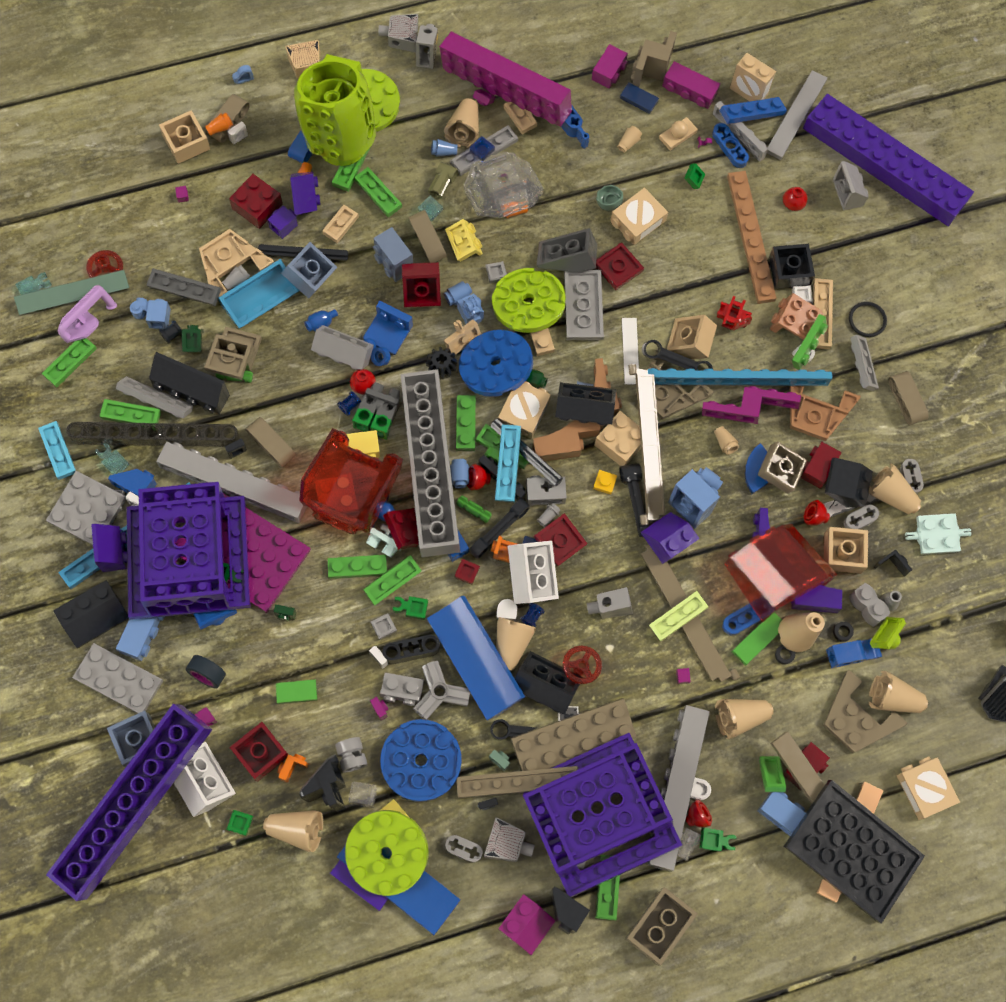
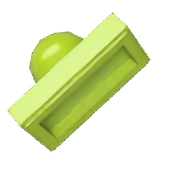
[870,617,906,650]

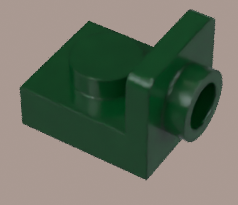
[182,325,204,352]

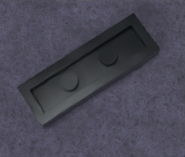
[478,455,526,501]

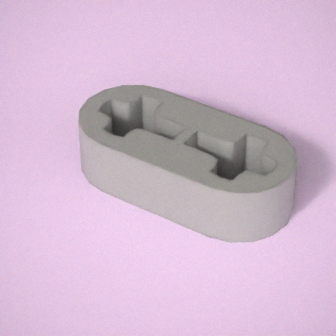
[900,459,924,494]
[844,505,879,530]
[445,835,483,863]

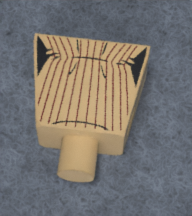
[286,40,321,78]

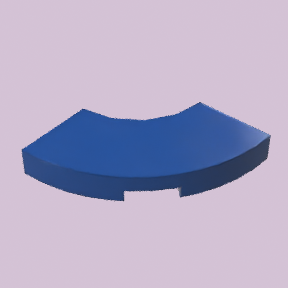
[745,443,768,494]

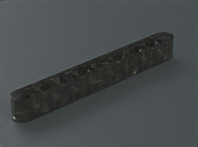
[66,422,240,447]

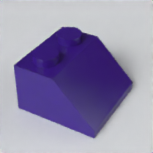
[290,172,321,215]
[640,512,700,564]
[91,524,127,572]

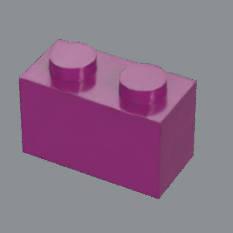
[591,44,628,89]

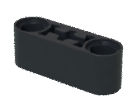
[382,635,440,664]

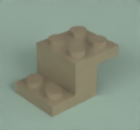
[630,31,677,87]
[204,326,262,380]

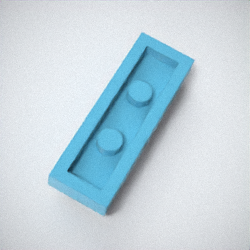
[38,421,76,480]

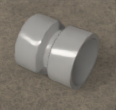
[335,737,368,773]

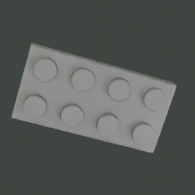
[564,270,604,340]
[72,643,163,713]

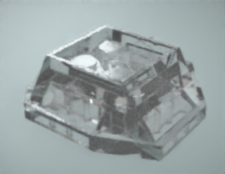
[464,152,543,218]

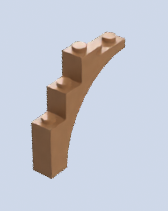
[532,358,622,461]

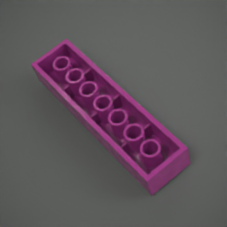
[439,31,572,127]

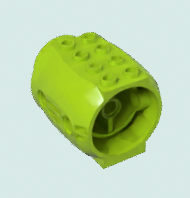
[294,54,376,166]

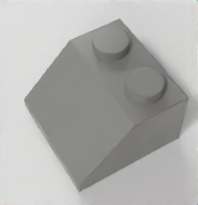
[833,161,868,211]

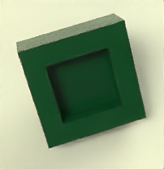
[273,604,296,622]

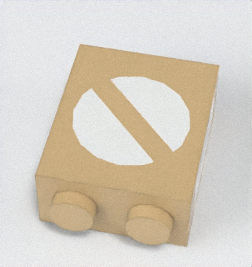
[730,53,776,101]
[611,187,668,245]
[498,381,551,439]
[896,756,960,820]

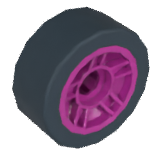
[185,655,226,689]

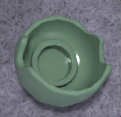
[596,185,623,211]

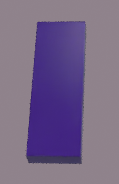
[330,860,388,911]

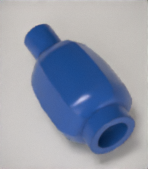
[304,309,338,332]

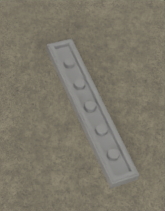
[767,70,827,160]

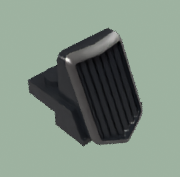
[978,665,1006,722]
[299,754,346,812]

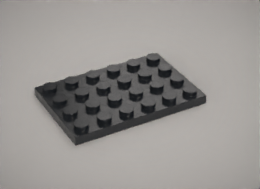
[783,780,925,924]

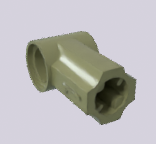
[428,162,458,199]

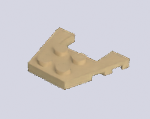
[199,229,275,302]

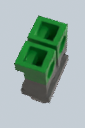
[352,382,400,440]

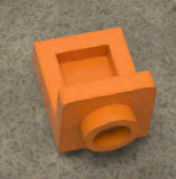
[491,536,517,563]
[277,754,309,783]

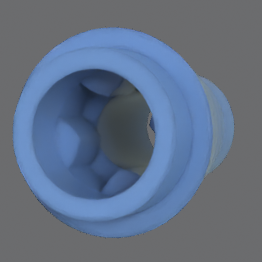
[431,139,457,157]

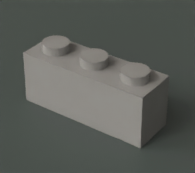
[311,325,374,370]

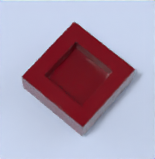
[454,559,480,585]

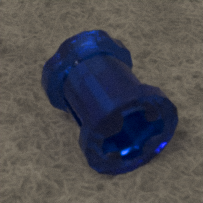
[337,391,361,416]
[520,603,545,627]

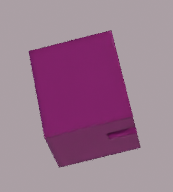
[175,186,189,203]
[676,668,691,684]

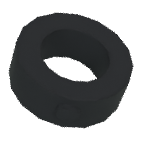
[833,622,854,642]
[775,645,796,665]

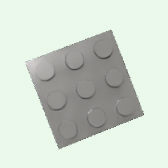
[46,471,127,545]

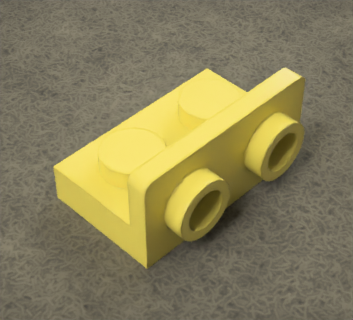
[445,219,483,262]

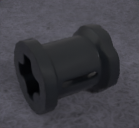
[158,320,182,344]

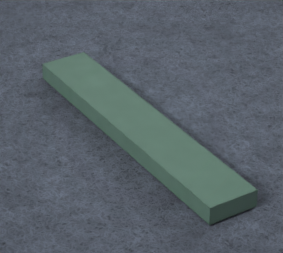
[14,270,129,315]

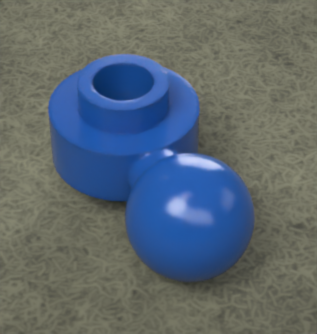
[363,338,391,366]

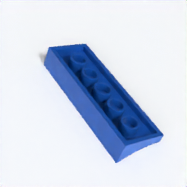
[427,596,525,720]
[337,845,461,936]

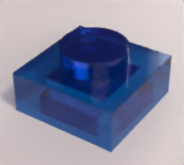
[470,136,495,161]

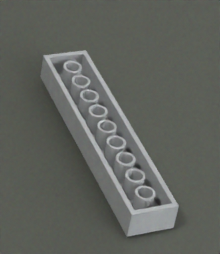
[401,370,460,557]

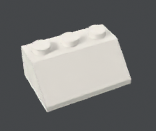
[508,541,559,604]
[174,742,236,817]

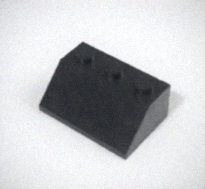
[555,382,616,426]
[53,580,129,649]
[515,651,583,715]

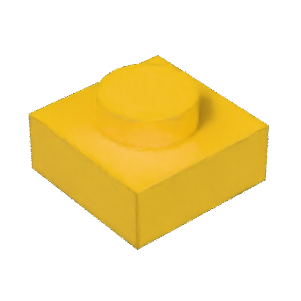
[593,470,617,495]

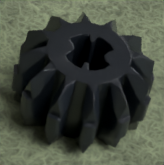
[426,346,457,379]

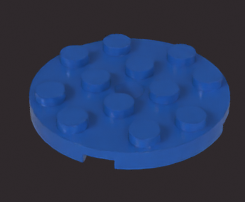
[459,330,533,397]
[380,719,461,802]

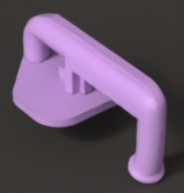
[58,285,117,343]

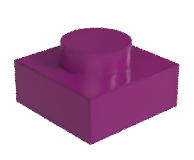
[473,89,496,106]
[370,697,389,721]

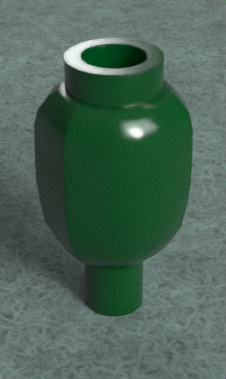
[526,369,548,389]

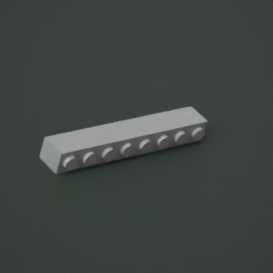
[156,442,309,523]
[647,705,710,872]

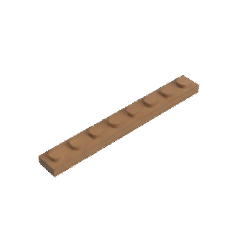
[727,171,777,304]

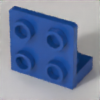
[363,301,413,355]

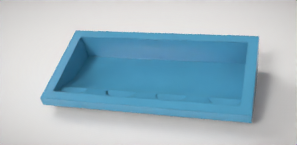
[218,259,300,329]

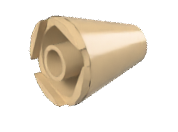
[444,98,479,148]
[869,463,921,514]
[778,612,825,652]
[496,617,536,671]
[869,671,928,713]
[715,699,773,739]
[263,810,323,852]

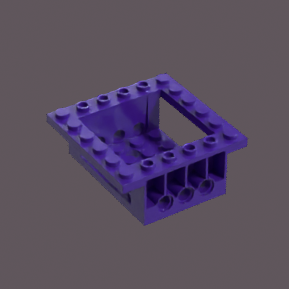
[127,482,251,620]
[523,733,682,897]

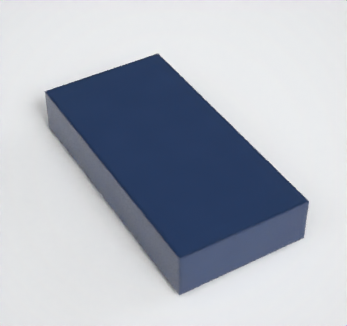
[620,82,659,114]

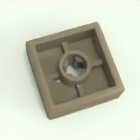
[758,441,807,494]

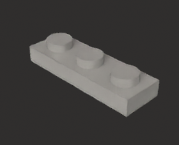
[851,335,879,391]

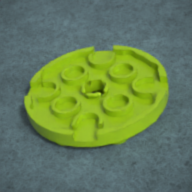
[362,69,400,132]
[492,268,566,333]
[345,810,428,896]

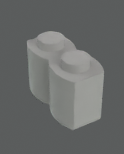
[849,583,890,627]

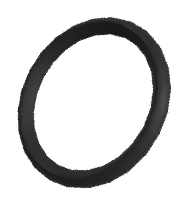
[849,302,887,337]

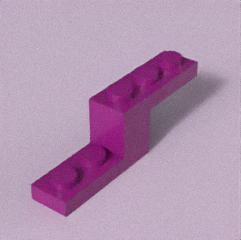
[702,386,801,424]

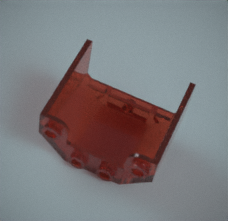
[299,428,403,534]
[724,524,837,622]

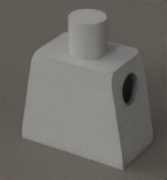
[587,587,633,619]

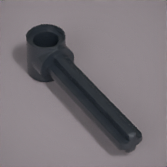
[619,463,648,537]

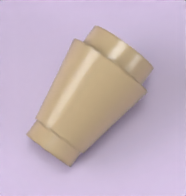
[617,126,642,153]
[714,426,739,455]

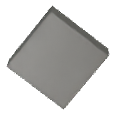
[486,261,507,284]
[371,613,397,640]

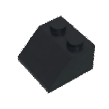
[824,458,873,508]
[550,886,590,934]

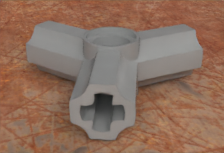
[413,661,470,720]

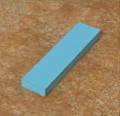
[495,425,521,502]

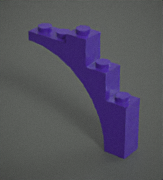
[744,507,842,613]

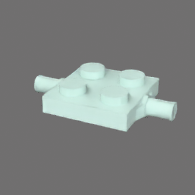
[905,513,971,555]

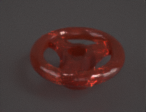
[86,250,123,278]
[563,645,602,684]

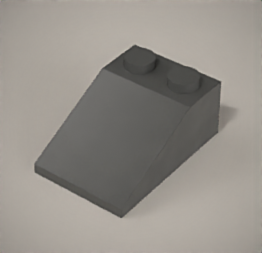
[537,228,597,272]

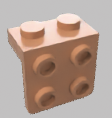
[770,293,823,340]

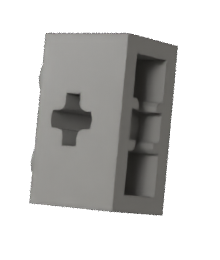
[526,475,567,506]

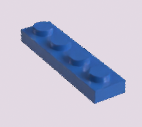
[719,97,787,124]

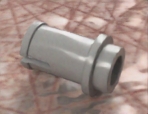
[537,503,561,527]

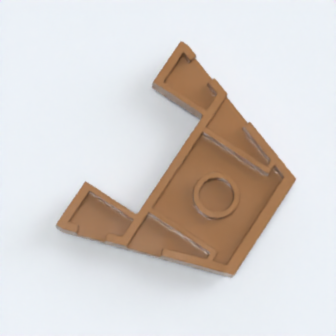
[790,386,861,441]

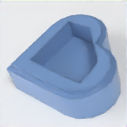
[232,65,254,84]

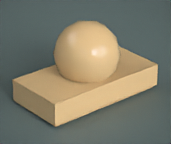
[659,117,698,151]

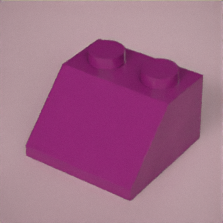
[498,894,556,955]

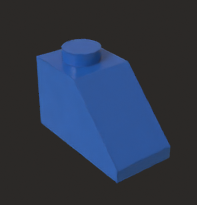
[108,469,157,496]

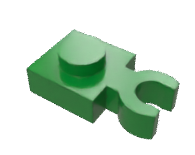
[393,596,429,620]
[699,828,737,851]

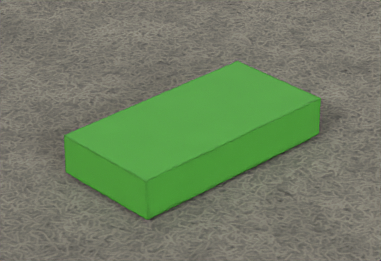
[276,679,318,704]
[759,756,786,792]

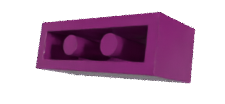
[662,61,720,109]

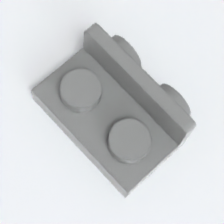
[380,673,424,706]

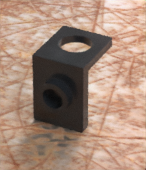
[874,549,912,577]

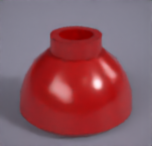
[783,187,808,211]
[350,369,376,394]
[467,464,491,491]
[804,500,830,526]
[685,800,712,828]

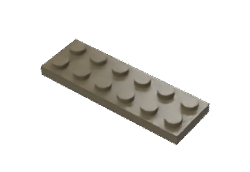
[511,698,637,771]

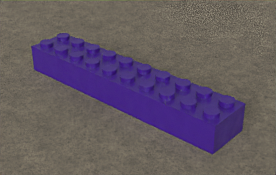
[803,94,974,227]
[46,704,213,901]

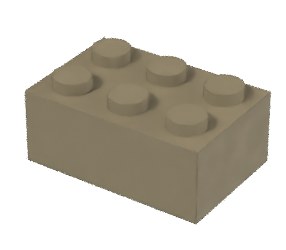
[625,887,698,966]

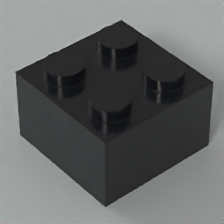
[769,243,815,289]

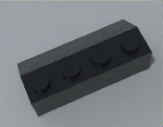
[149,352,230,415]

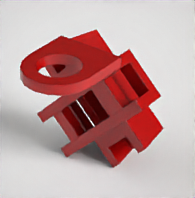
[717,296,752,331]

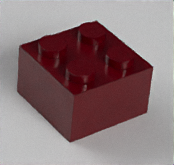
[229,174,283,229]
[402,262,441,307]
[229,722,288,782]

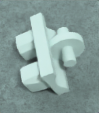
[366,524,401,558]

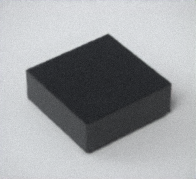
[225,438,247,459]

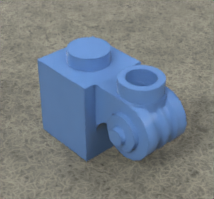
[457,294,484,324]
[130,298,171,329]

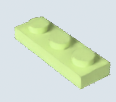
[649,591,709,641]

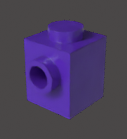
[268,206,298,239]

